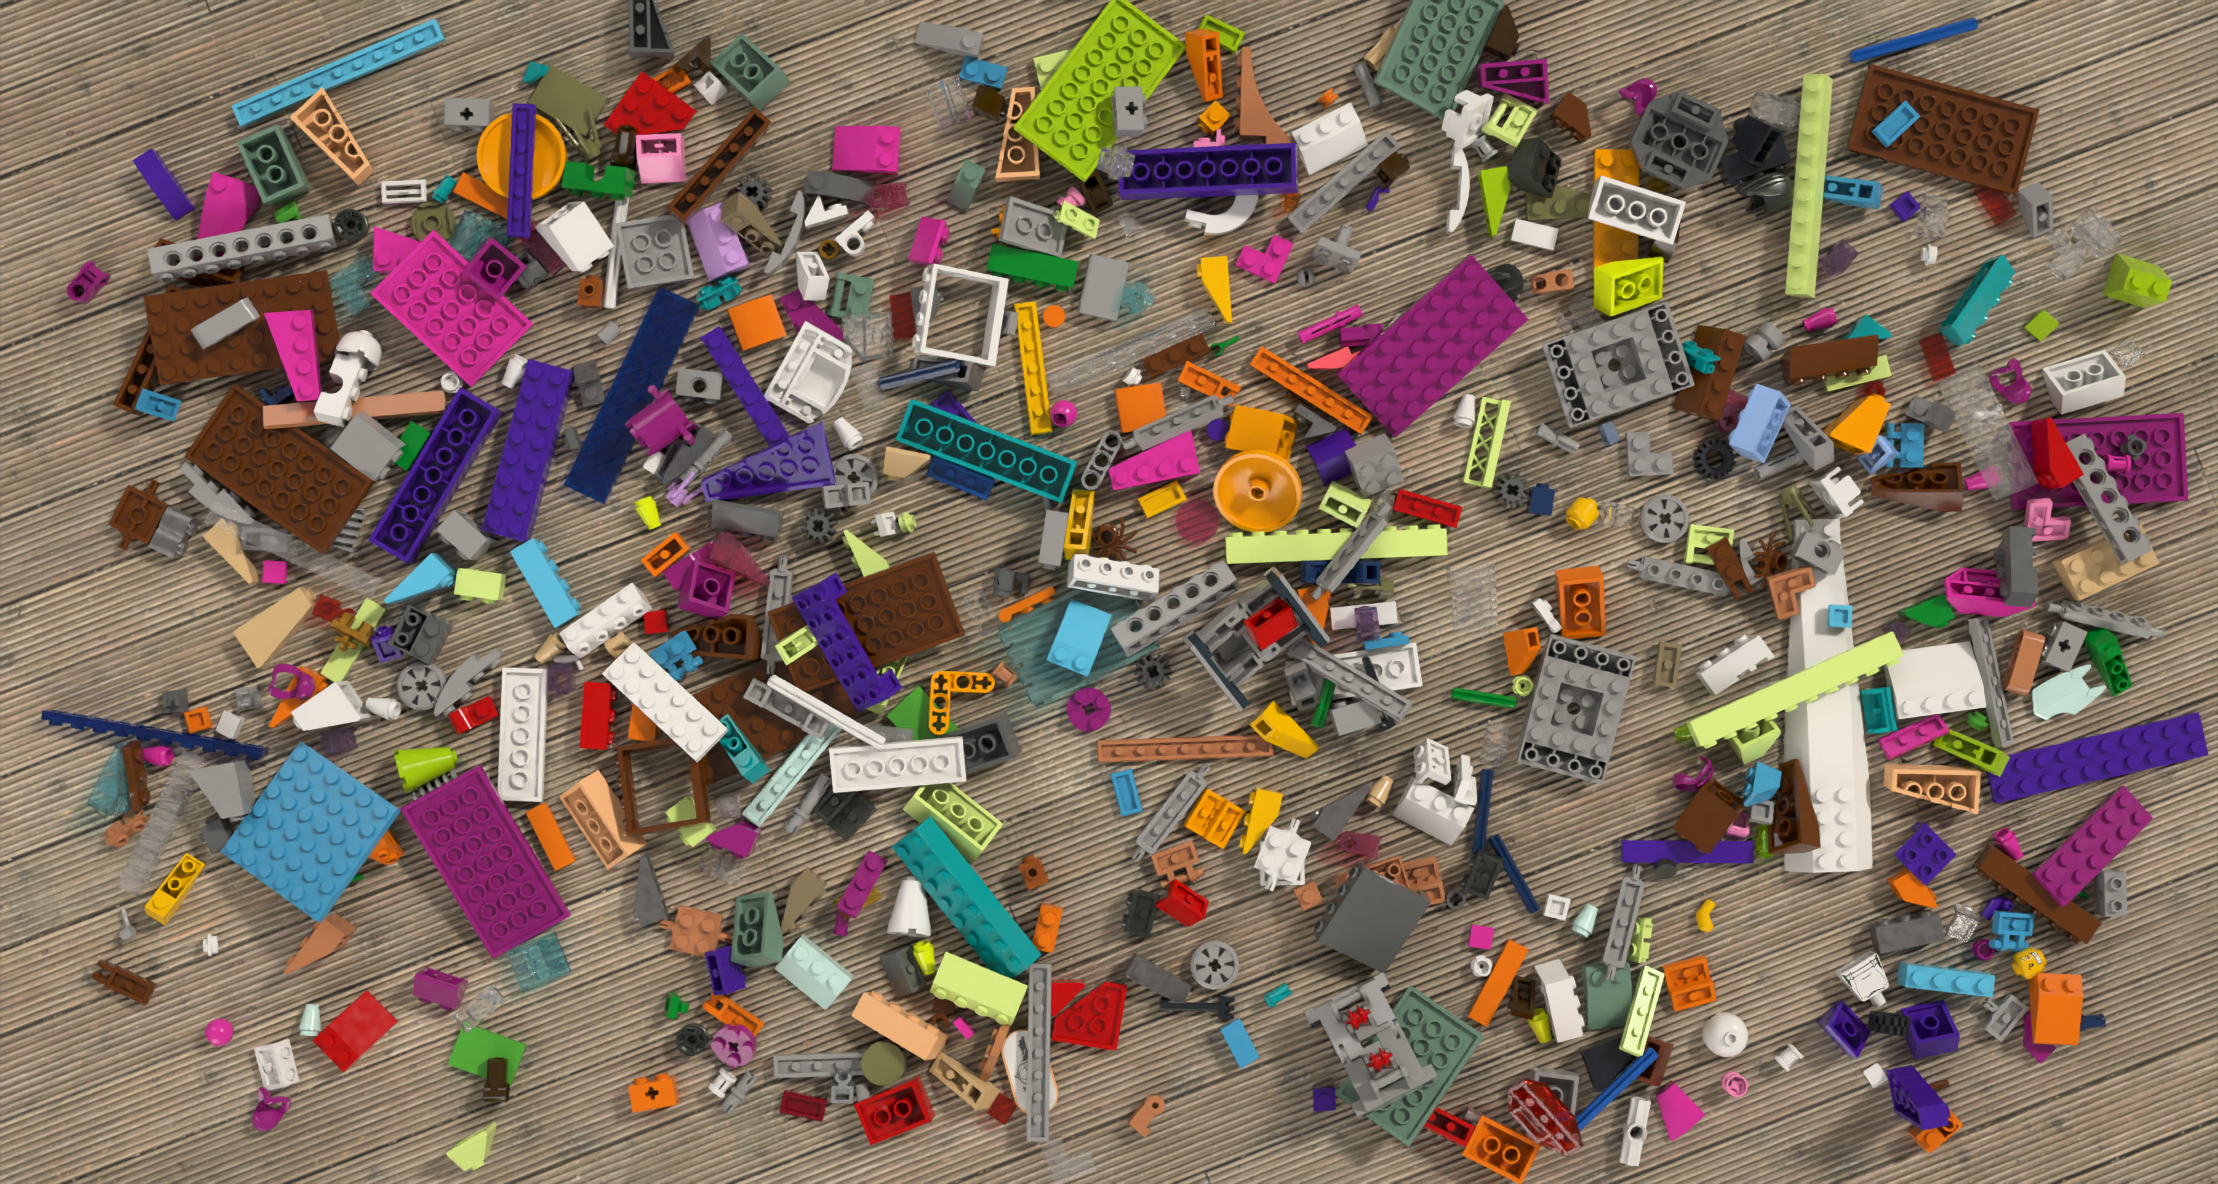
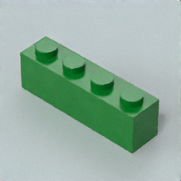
[987,244,1079,293]

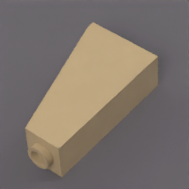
[233,587,318,669]

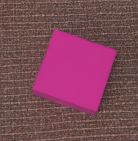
[262,560,288,584]
[1468,924,1494,950]
[953,1015,974,1040]

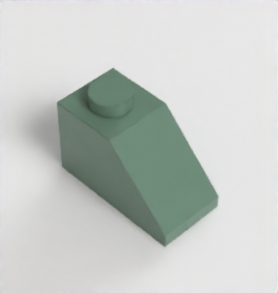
[947,159,987,212]

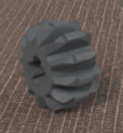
[734,175,772,211]
[1492,472,1530,509]
[801,508,838,545]
[1134,653,1172,690]

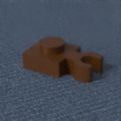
[932,996,955,1028]

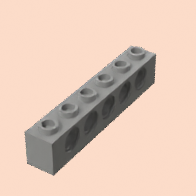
[2066,434,2152,566]
[1111,560,1240,658]

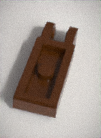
[1705,537,1753,601]
[91,959,157,1005]

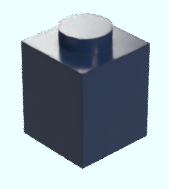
[1526,483,1555,516]

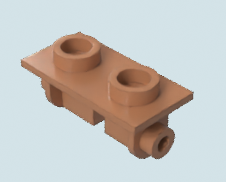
[104,809,153,848]

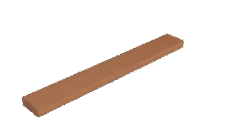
[263,390,446,429]
[1097,734,1273,763]

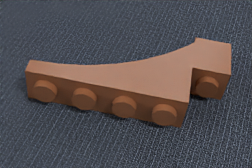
[1235,47,1293,144]

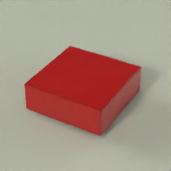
[643,610,669,634]

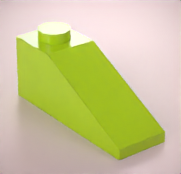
[1477,166,1512,239]
[1933,728,2010,777]

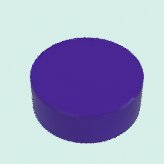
[1207,419,1229,441]

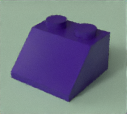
[1901,1000,1960,1059]

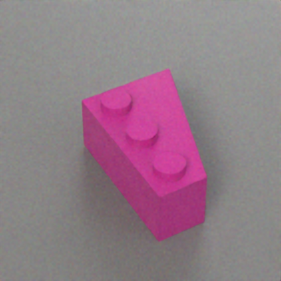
[373,226,420,274]

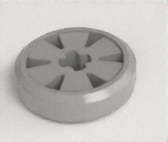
[831,454,879,497]
[1639,495,1689,543]
[397,662,448,710]
[1190,940,1239,990]

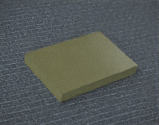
[528,65,609,137]

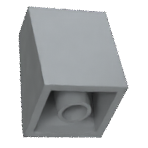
[190,759,256,822]

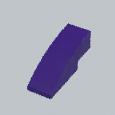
[132,149,195,221]

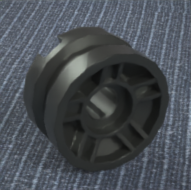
[334,208,370,242]
[676,1023,709,1056]

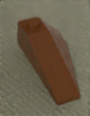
[1870,462,1964,512]
[671,614,762,660]

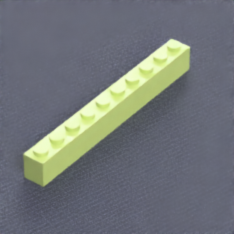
[1785,74,1833,298]
[1225,525,1448,564]
[1686,631,1904,749]

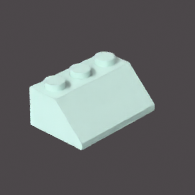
[774,934,854,1010]

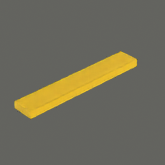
[1014,301,1053,435]

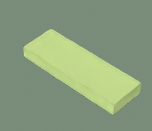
[1823,355,1892,392]

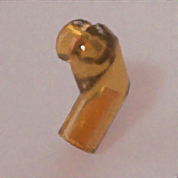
[1282,190,1301,212]

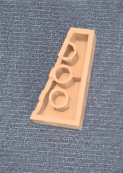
[290,87,374,186]
[995,87,1040,182]
[1884,764,1981,814]
[851,991,950,1061]

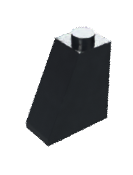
[1579,1031,1637,1093]

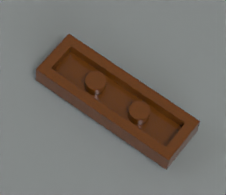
[1141,332,1210,379]
[122,741,151,811]

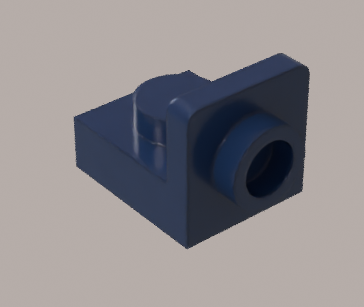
[259,385,295,406]

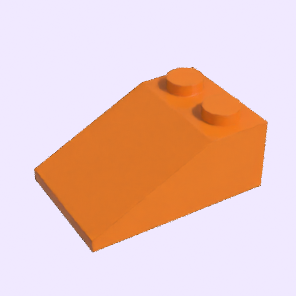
[1555,565,1606,639]
[2028,973,2083,1046]
[1462,1115,1541,1184]

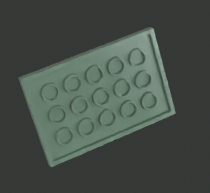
[1373,0,1505,121]
[1335,985,1484,1147]

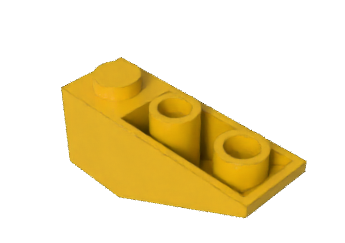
[1250,700,1320,759]
[1239,787,1283,854]
[145,853,205,925]

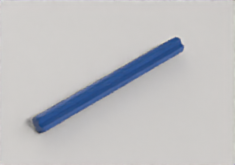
[1849,17,1978,63]
[1558,1048,1658,1143]

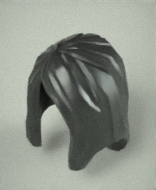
[1735,172,1794,218]
[1486,264,1523,302]

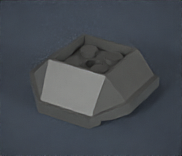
[1629,91,1729,190]

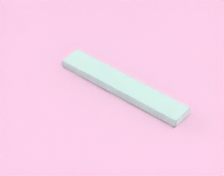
[742,723,842,827]

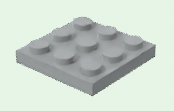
[616,214,694,290]

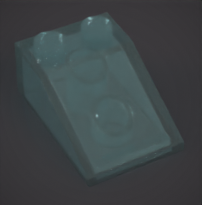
[86,742,131,816]

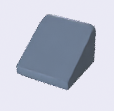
[1597,420,1620,446]

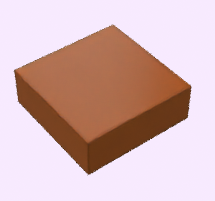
[184,706,213,734]

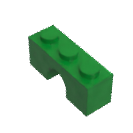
[562,161,635,201]

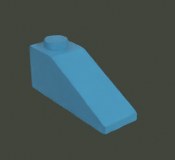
[1823,175,1884,210]

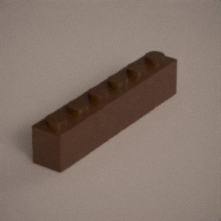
[667,107,772,225]
[113,284,184,416]
[1972,845,2102,944]

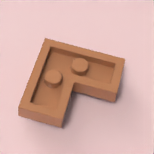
[1766,564,1816,620]
[979,1024,1010,1082]

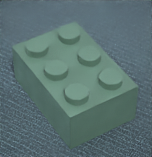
[236,124,312,207]

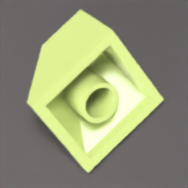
[1728,719,1781,765]
[446,1122,497,1171]

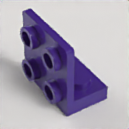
[1894,821,1957,885]

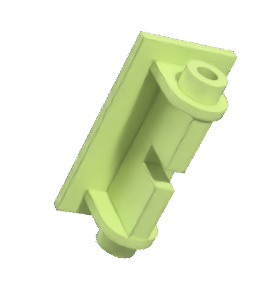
[1053,201,1100,239]
[1626,917,1653,963]

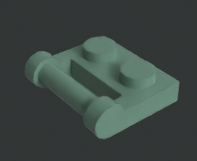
[828,272,875,323]

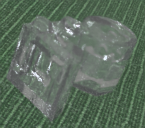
[717,793,742,820]

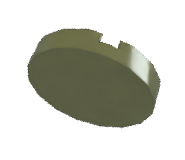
[410,201,456,241]
[861,1041,906,1086]

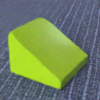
[2024,310,2059,342]

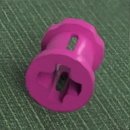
[2102,454,2131,474]

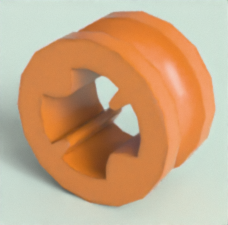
[1317,88,1339,109]

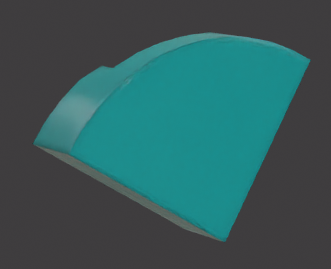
[522,61,549,85]

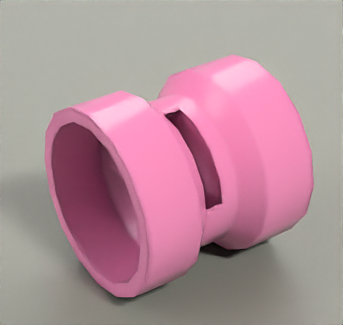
[1056,186,1087,208]
[1721,1071,1748,1097]

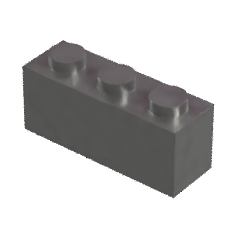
[1869,910,1945,954]

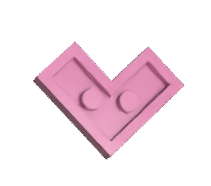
[2023,498,2071,541]

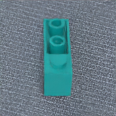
[719,714,770,784]

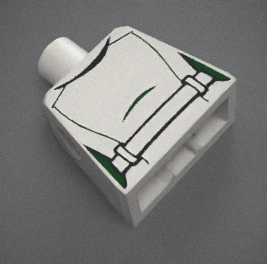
[1835,950,1889,1007]

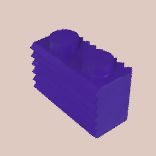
[704,945,746,995]

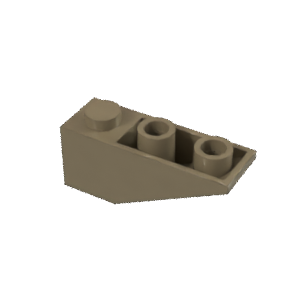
[721,192,783,257]
[781,867,827,935]

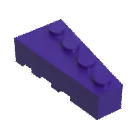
[1886,1065,1950,1130]

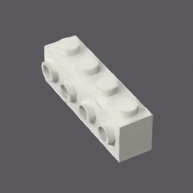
[1067,554,1159,602]
[559,583,653,659]

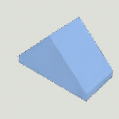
[1858,435,1899,475]

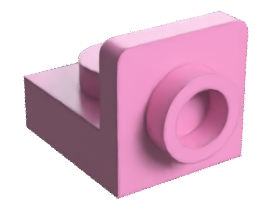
[1193,129,1225,147]

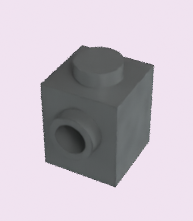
[200,816,234,852]

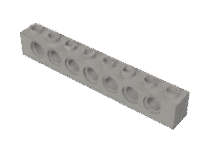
[147,214,337,283]

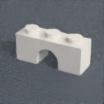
[314,353,368,427]

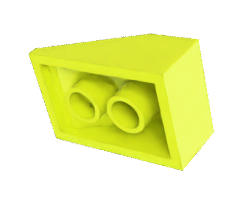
[1594,257,1663,317]

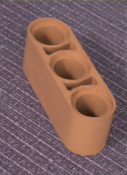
[2002,629,2045,696]

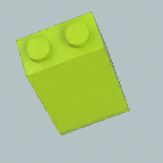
[2103,253,2172,308]

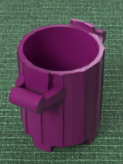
[625,385,696,457]

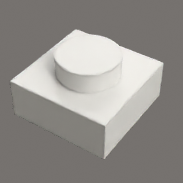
[1543,893,1571,921]

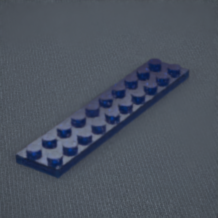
[564,286,701,504]

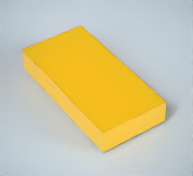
[1138,480,1187,519]

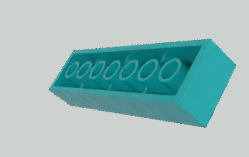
[896,399,1078,503]
[892,816,1042,979]

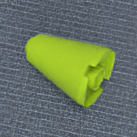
[394,747,459,793]

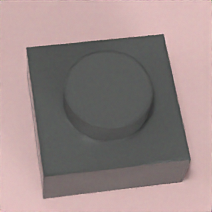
[563,426,583,451]

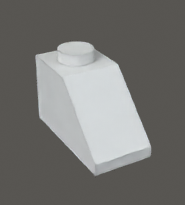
[796,252,830,301]

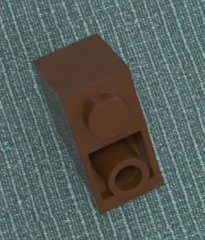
[1549,91,1592,142]

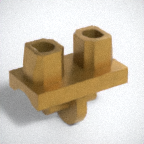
[330,612,374,652]

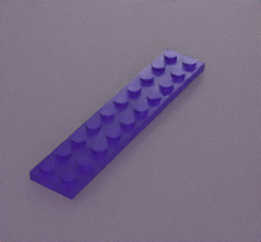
[1986,712,2209,803]

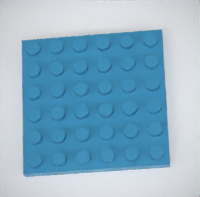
[220,741,401,923]

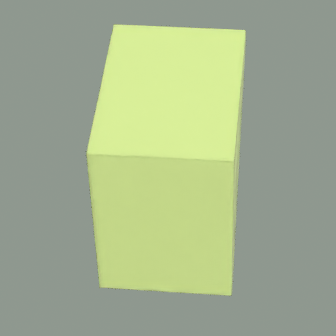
[775,625,818,665]

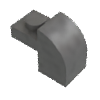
[1283,661,1320,712]

